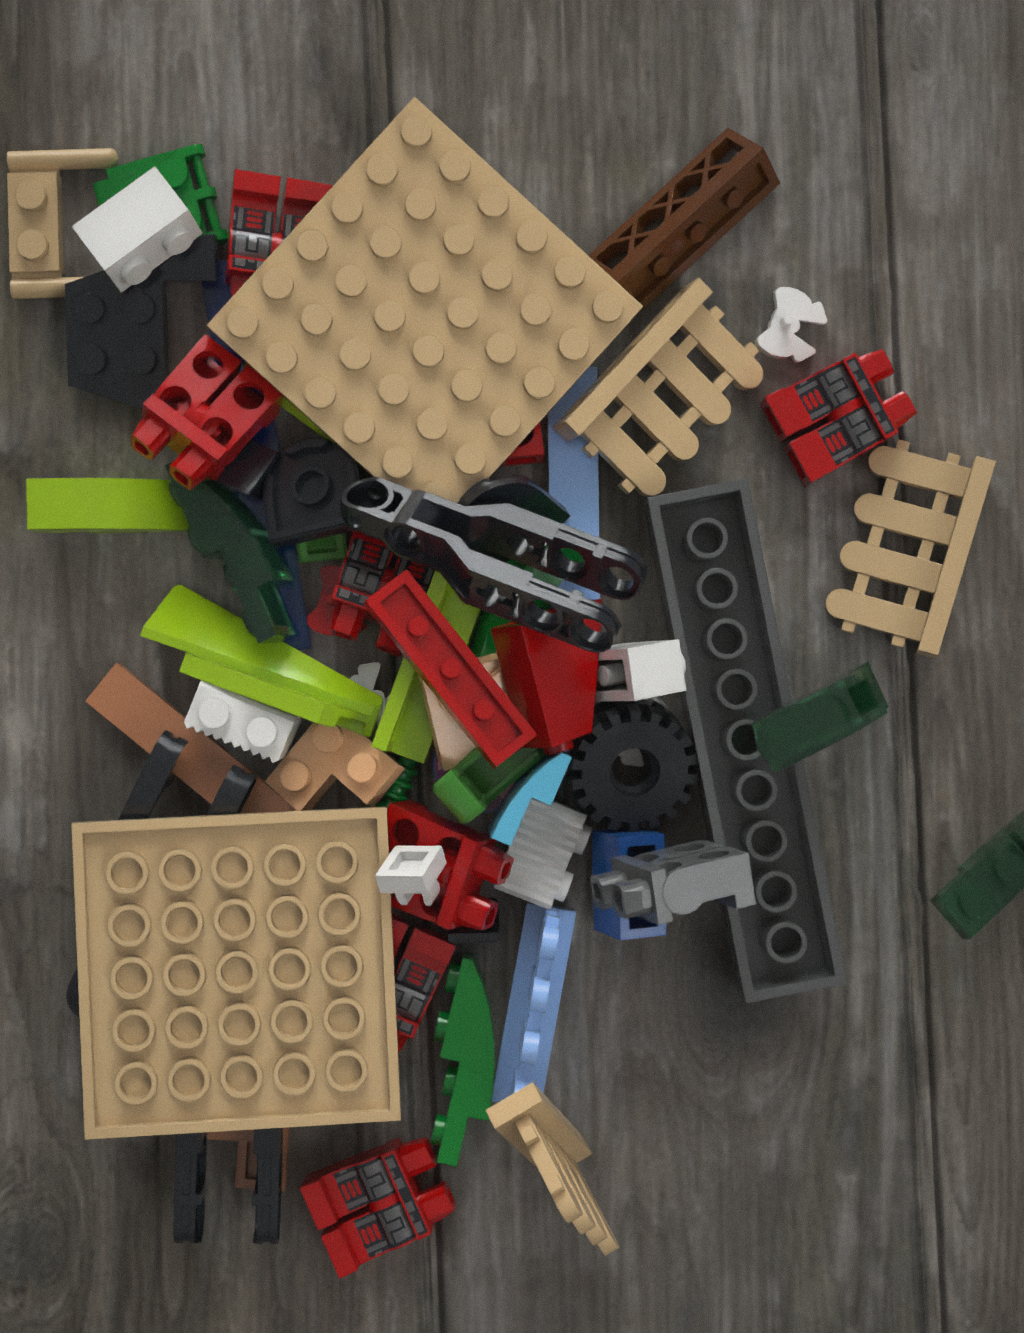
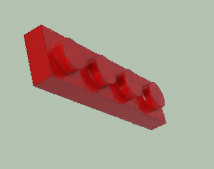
[364,569,537,769]

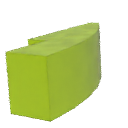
[26,478,191,534]

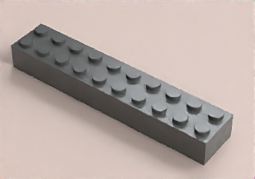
[643,478,847,1003]

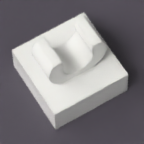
[375,846,447,906]

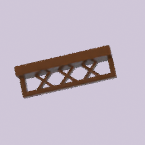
[589,128,780,317]

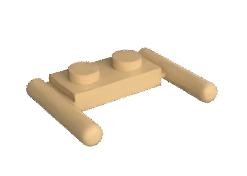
[7,148,118,299]

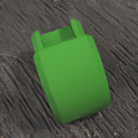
[433,748,545,824]

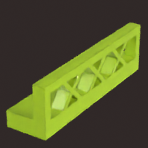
[371,571,482,764]

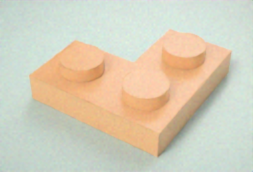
[265,722,405,811]

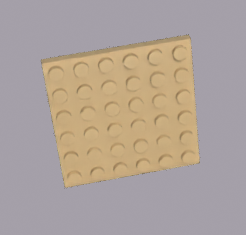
[207,96,643,503]
[71,806,401,1140]

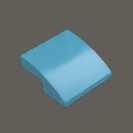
[487,752,572,846]

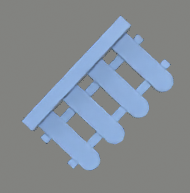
[491,901,576,1103]

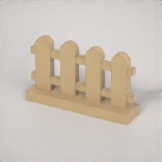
[552,278,763,497]
[826,439,996,659]
[486,1082,619,1256]

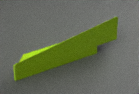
[140,585,383,737]

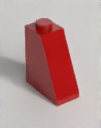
[491,598,602,755]

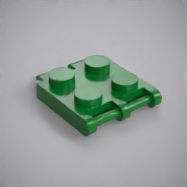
[92,144,228,246]

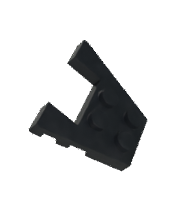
[65,234,219,410]

